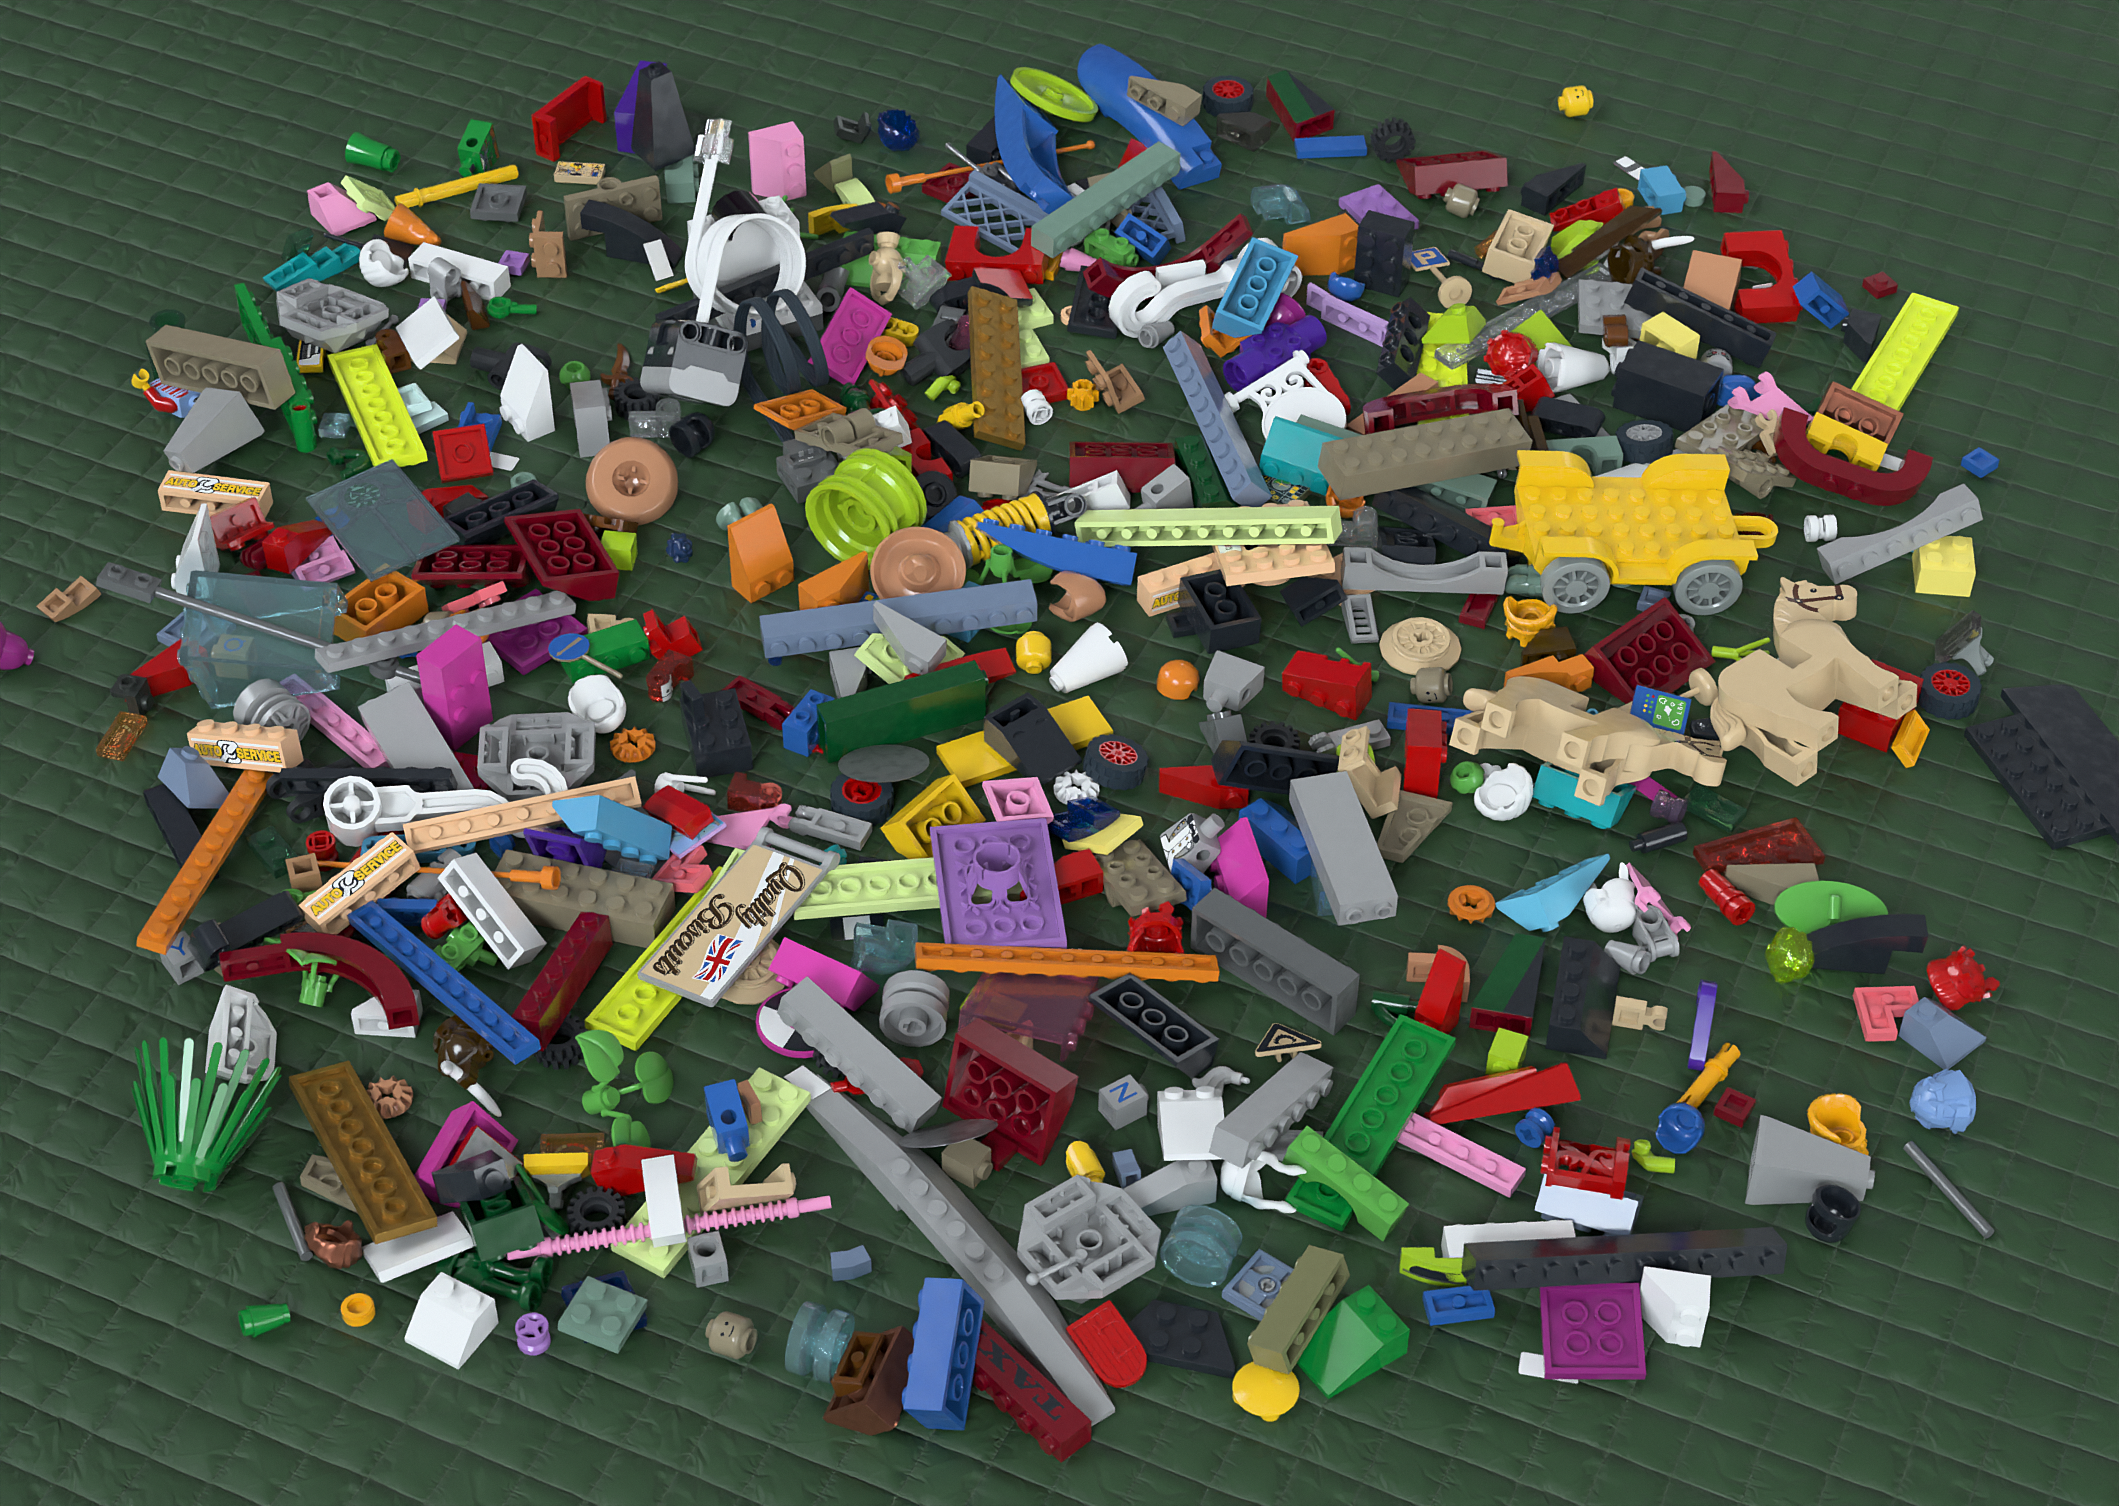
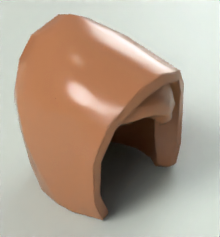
[1049,571,1106,622]

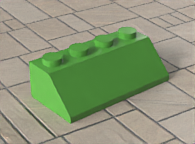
[840,231,941,294]

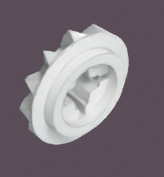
[1054,769,1099,806]

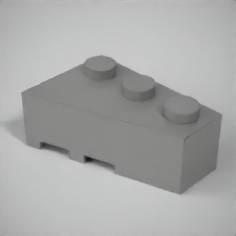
[570,380,612,458]

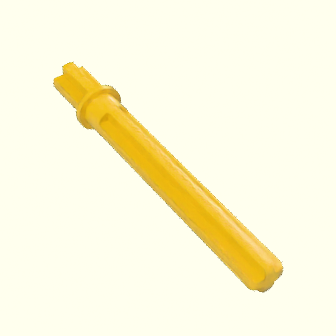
[394,165,519,208]

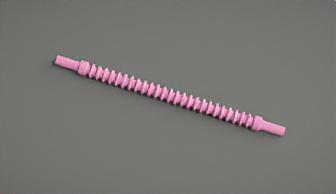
[507,1195,832,1260]

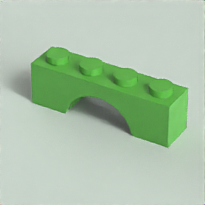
[1282,1126,1409,1241]

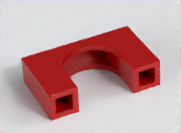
[945,226,1050,284]
[1720,230,1803,323]

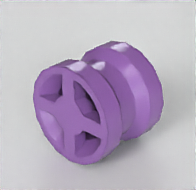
[515,1313,551,1355]

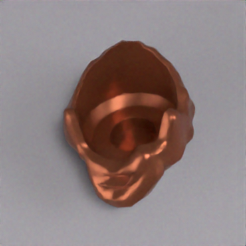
[305,1220,362,1269]

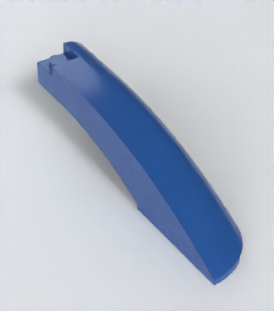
[1077,44,1222,190]
[995,74,1075,214]

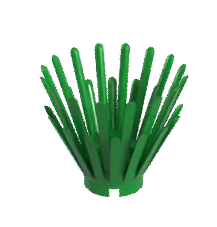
[131,1037,282,1192]

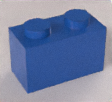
[1115,213,1171,266]
[1793,271,1850,329]

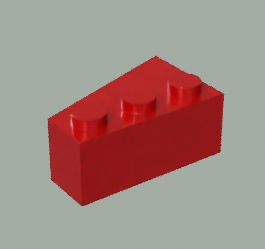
[1282,650,1372,721]
[1403,708,1447,799]

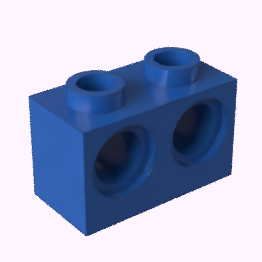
[782,689,835,757]

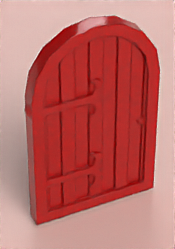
[1066,1300,1147,1388]

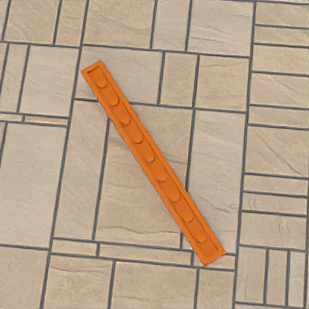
[136,769,273,955]
[915,942,1219,983]

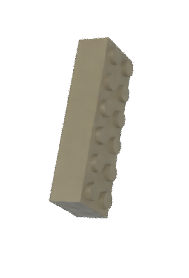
[146,325,295,410]
[495,849,676,948]

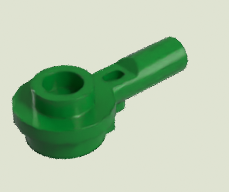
[487,297,537,319]

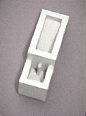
[642,1155,686,1248]

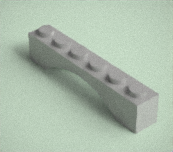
[1817,484,1983,584]
[1340,547,1508,595]

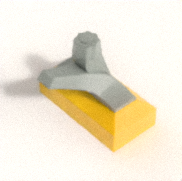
[524,1153,591,1211]

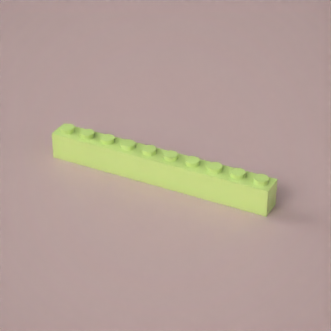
[1075,506,1342,547]

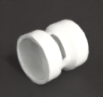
[1021,389,1053,425]
[1804,515,1837,542]

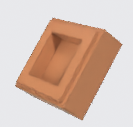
[737,1079,762,1125]

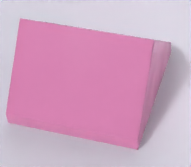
[982,777,1054,825]

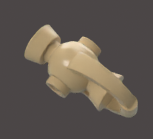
[869,232,906,306]

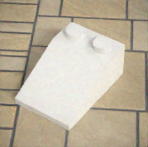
[500,344,555,442]
[171,504,220,601]
[1157,1086,1224,1161]

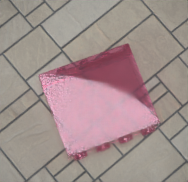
[958,972,1101,1062]

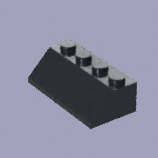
[442,479,559,545]
[1211,740,1340,795]
[1545,936,1620,1059]
[1088,973,1219,1078]

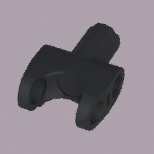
[900,319,971,386]
[470,342,552,390]
[266,756,356,823]

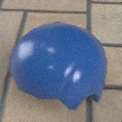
[1328,272,1365,302]
[1655,1103,1705,1154]

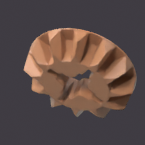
[366,1075,413,1119]

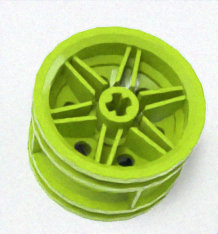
[805,448,927,570]

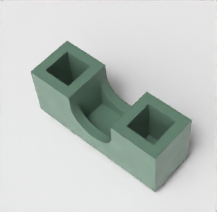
[665,150,699,204]
[1546,436,1623,476]

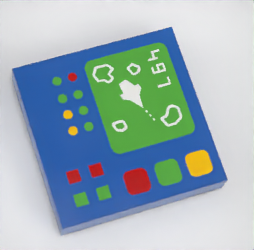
[1630,685,1692,735]

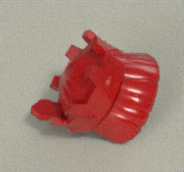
[1483,330,1539,380]
[1127,901,1185,954]
[1926,945,2000,1011]

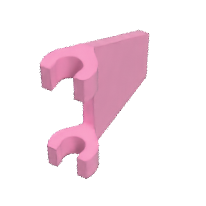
[1727,372,1813,425]
[705,804,792,850]
[1626,863,1691,939]

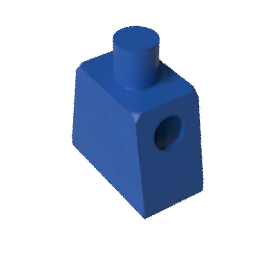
[704,1079,750,1162]

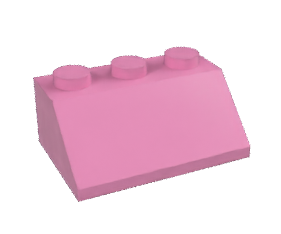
[748,121,807,201]

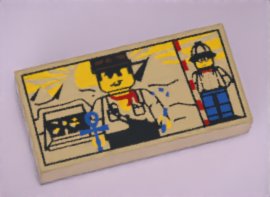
[554,161,606,185]

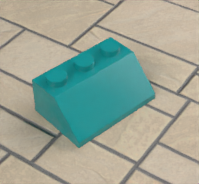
[1259,416,1344,496]
[1532,761,1636,829]

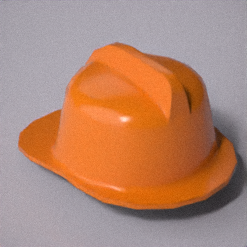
[865,336,907,377]

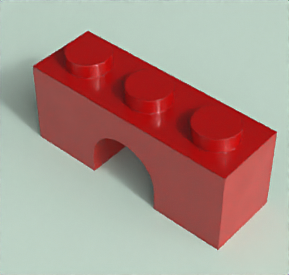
[901,428,953,481]

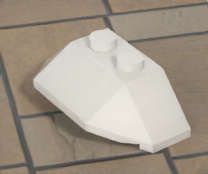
[205,985,277,1084]

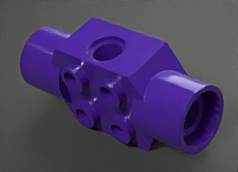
[1223,315,1327,392]

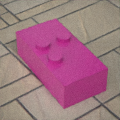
[416,624,493,752]

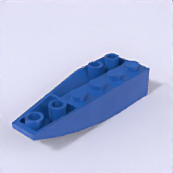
[975,518,1137,587]

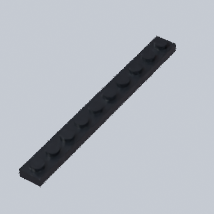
[655,227,874,335]

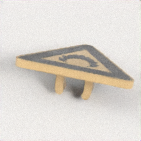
[1255,1023,1322,1062]

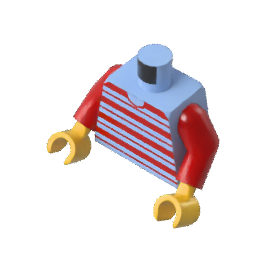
[132,369,201,418]

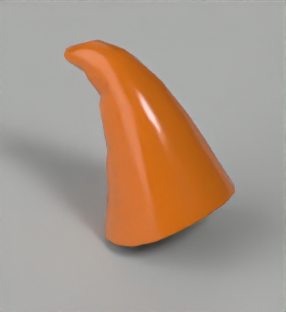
[384,203,442,246]

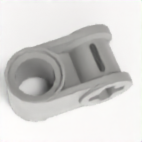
[428,257,462,305]
[1632,905,1679,963]

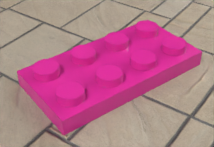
[808,287,892,385]

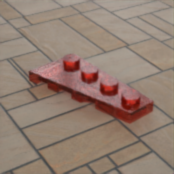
[1693,817,1825,873]

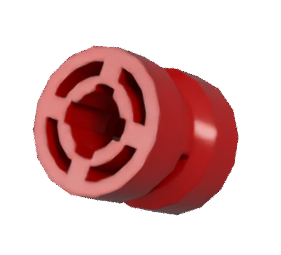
[306,830,339,871]

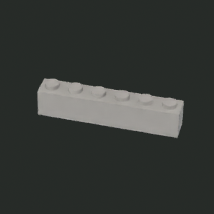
[777,977,942,1133]
[1209,1052,1333,1169]

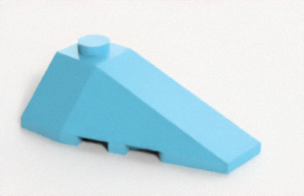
[1495,854,1610,932]

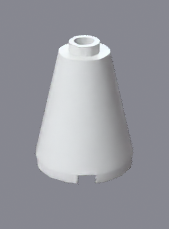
[1536,342,1609,393]
[1049,622,1128,693]

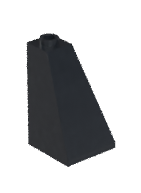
[631,61,696,171]

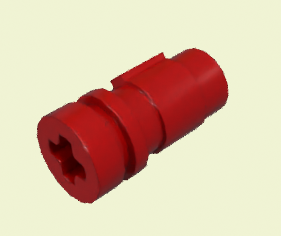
[1699,869,1755,926]

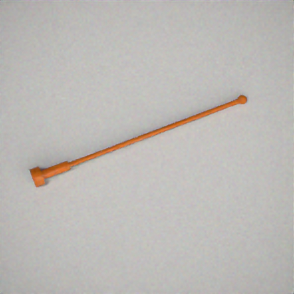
[885,140,1095,194]
[317,861,561,890]

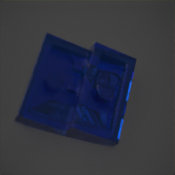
[1047,796,1120,842]

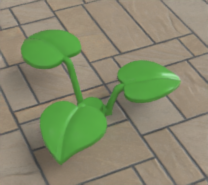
[962,544,1053,634]
[262,937,402,1008]
[575,1030,674,1148]

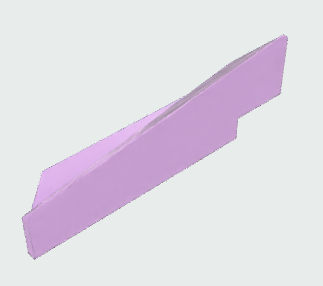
[1306,282,1389,347]

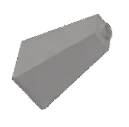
[164,387,265,473]
[1745,1115,1875,1205]

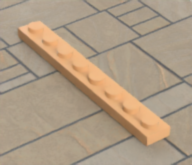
[403,776,642,854]

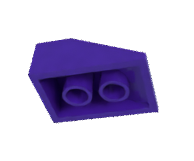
[523,827,607,869]

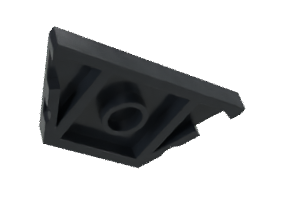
[1128,1299,1235,1379]

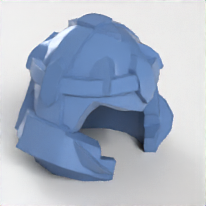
[1909,1069,1976,1135]

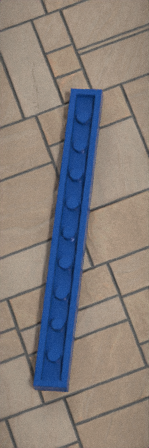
[347,901,541,1065]

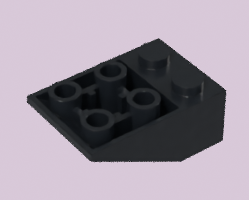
[984,692,1082,786]

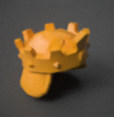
[1503,596,1557,647]
[1807,1093,1869,1155]

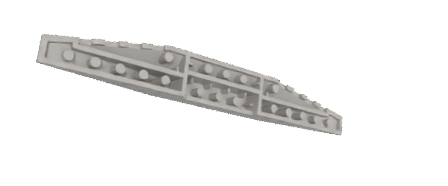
[806,1074,1115,1427]

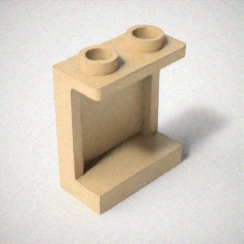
[1338,726,1401,819]
[696,1163,796,1216]

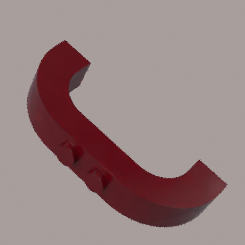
[1363,384,1519,435]
[1773,407,1933,506]

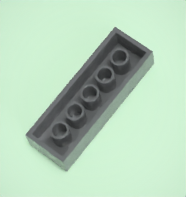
[1190,888,1360,1036]

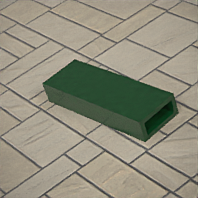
[816,660,989,763]

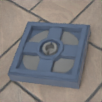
[1222,1249,1294,1321]

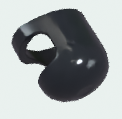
[669,412,715,458]
[1805,1184,1861,1243]

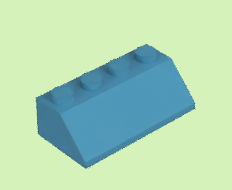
[1212,237,1298,338]
[552,795,672,865]

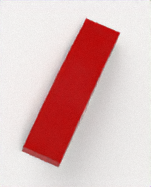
[904,648,1016,684]

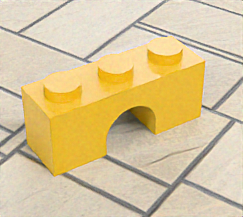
[1806,412,1888,471]

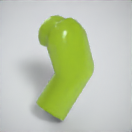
[924,376,961,401]
[1632,1139,1675,1174]

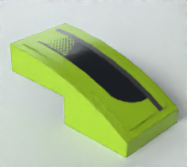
[1399,1247,1467,1288]

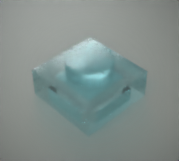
[318,413,351,438]

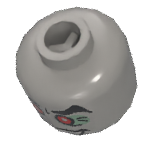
[1700,348,1733,384]

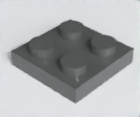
[470,183,527,222]

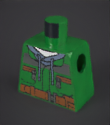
[458,119,500,177]

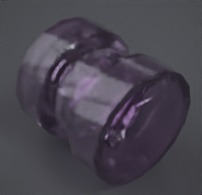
[1650,789,1688,824]

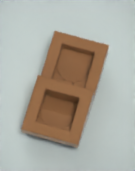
[36,576,102,622]

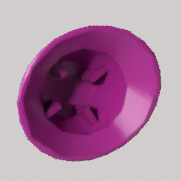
[1264,292,1306,328]
[0,621,34,670]

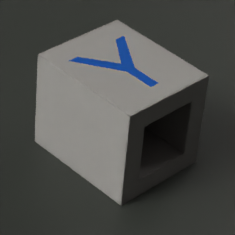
[160,930,205,985]

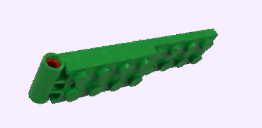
[234,283,318,453]

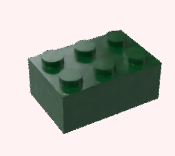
[459,1176,545,1262]

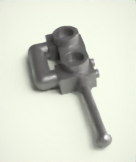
[945,142,1020,193]

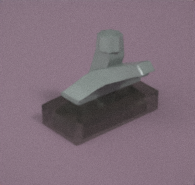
[1935,610,1994,676]

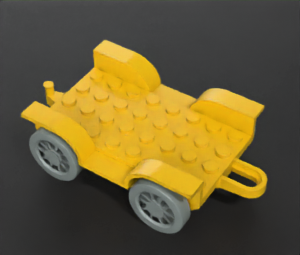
[1489,450,1778,615]

